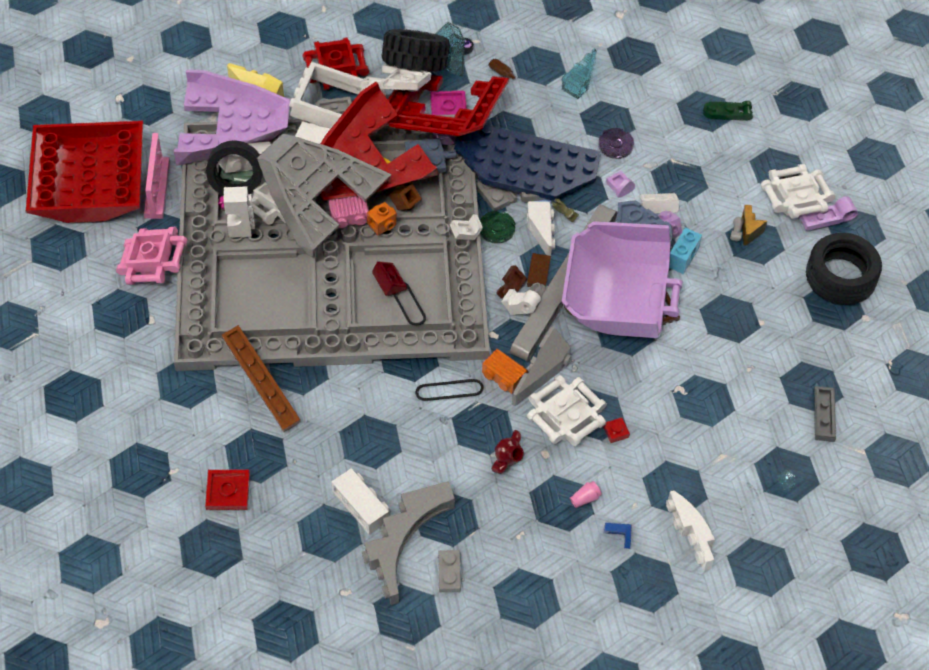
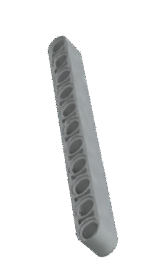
[510,204,617,361]

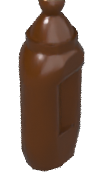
[488,58,516,79]

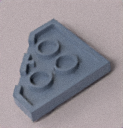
[617,200,673,244]

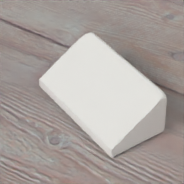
[640,193,679,213]

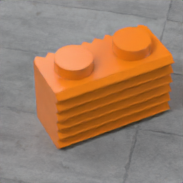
[482,349,528,394]

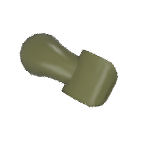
[552,199,579,222]

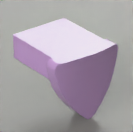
[606,171,635,198]

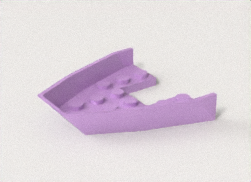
[174,70,290,166]

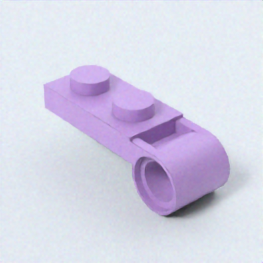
[799,196,858,231]

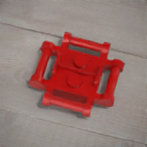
[302,37,370,90]

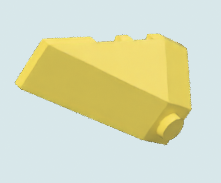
[227,63,284,97]

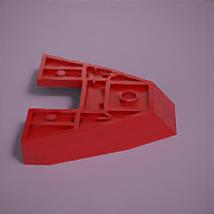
[319,81,439,200]

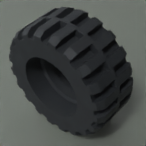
[381,29,450,72]

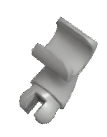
[730,217,744,242]

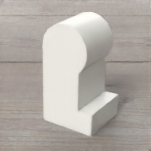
[501,289,541,315]

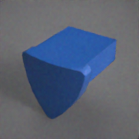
[604,523,632,549]

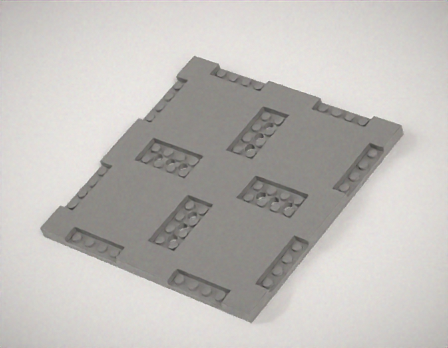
[174,115,489,371]

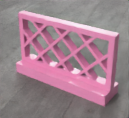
[144,133,170,219]

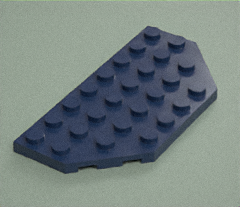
[454,125,601,201]

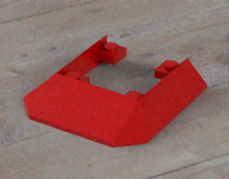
[387,69,509,136]

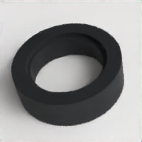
[206,140,263,196]

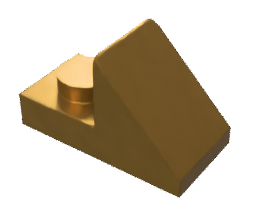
[742,205,767,246]

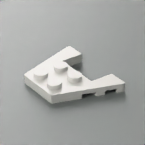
[361,63,431,91]

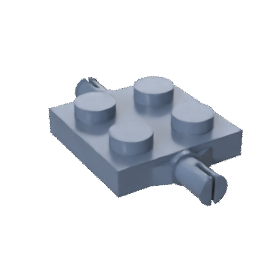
[394,138,456,173]

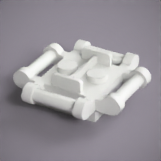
[761,164,836,219]
[252,182,316,225]
[527,375,607,446]

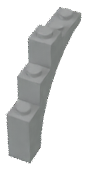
[362,481,455,605]

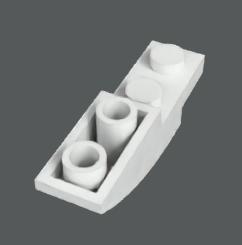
[666,491,715,571]

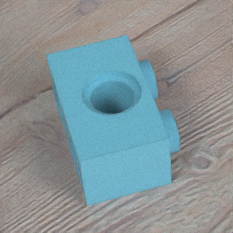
[669,227,702,274]

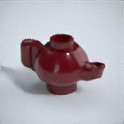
[491,430,524,474]

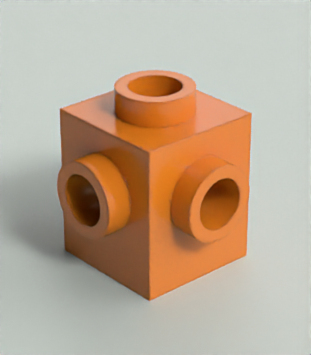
[367,202,397,235]

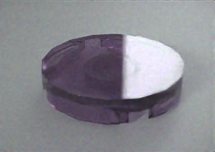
[598,128,634,159]

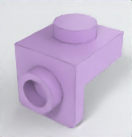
[658,211,682,238]

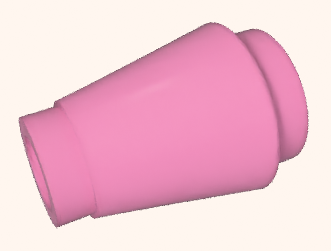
[570,481,602,508]

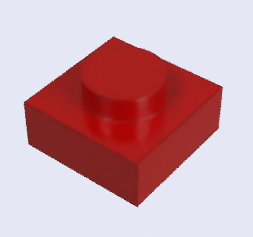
[603,418,630,443]

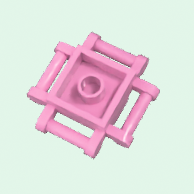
[116,227,188,285]

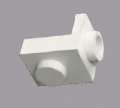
[450,214,483,240]

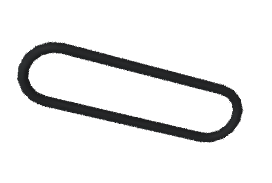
[393,282,426,326]
[415,379,484,401]

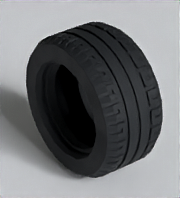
[806,233,882,305]

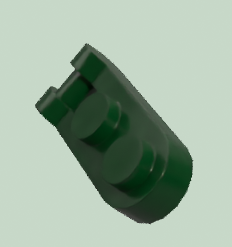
[703,100,753,121]

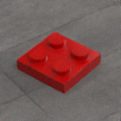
[205,470,250,510]

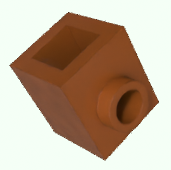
[389,183,422,211]

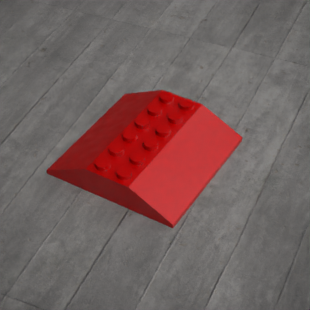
[26,121,143,223]

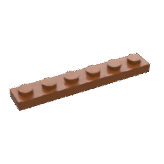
[221,325,301,432]

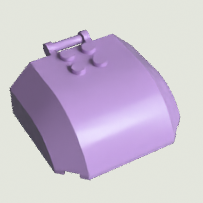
[562,221,683,338]

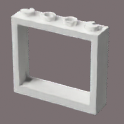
[289,62,364,128]

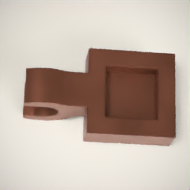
[496,265,527,298]

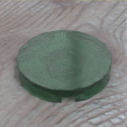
[480,211,515,244]

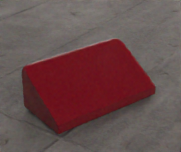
[372,261,407,296]

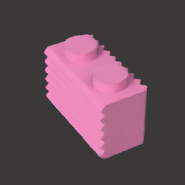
[328,196,369,228]

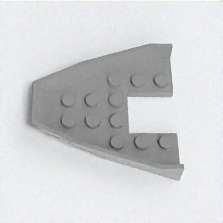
[257,134,391,257]

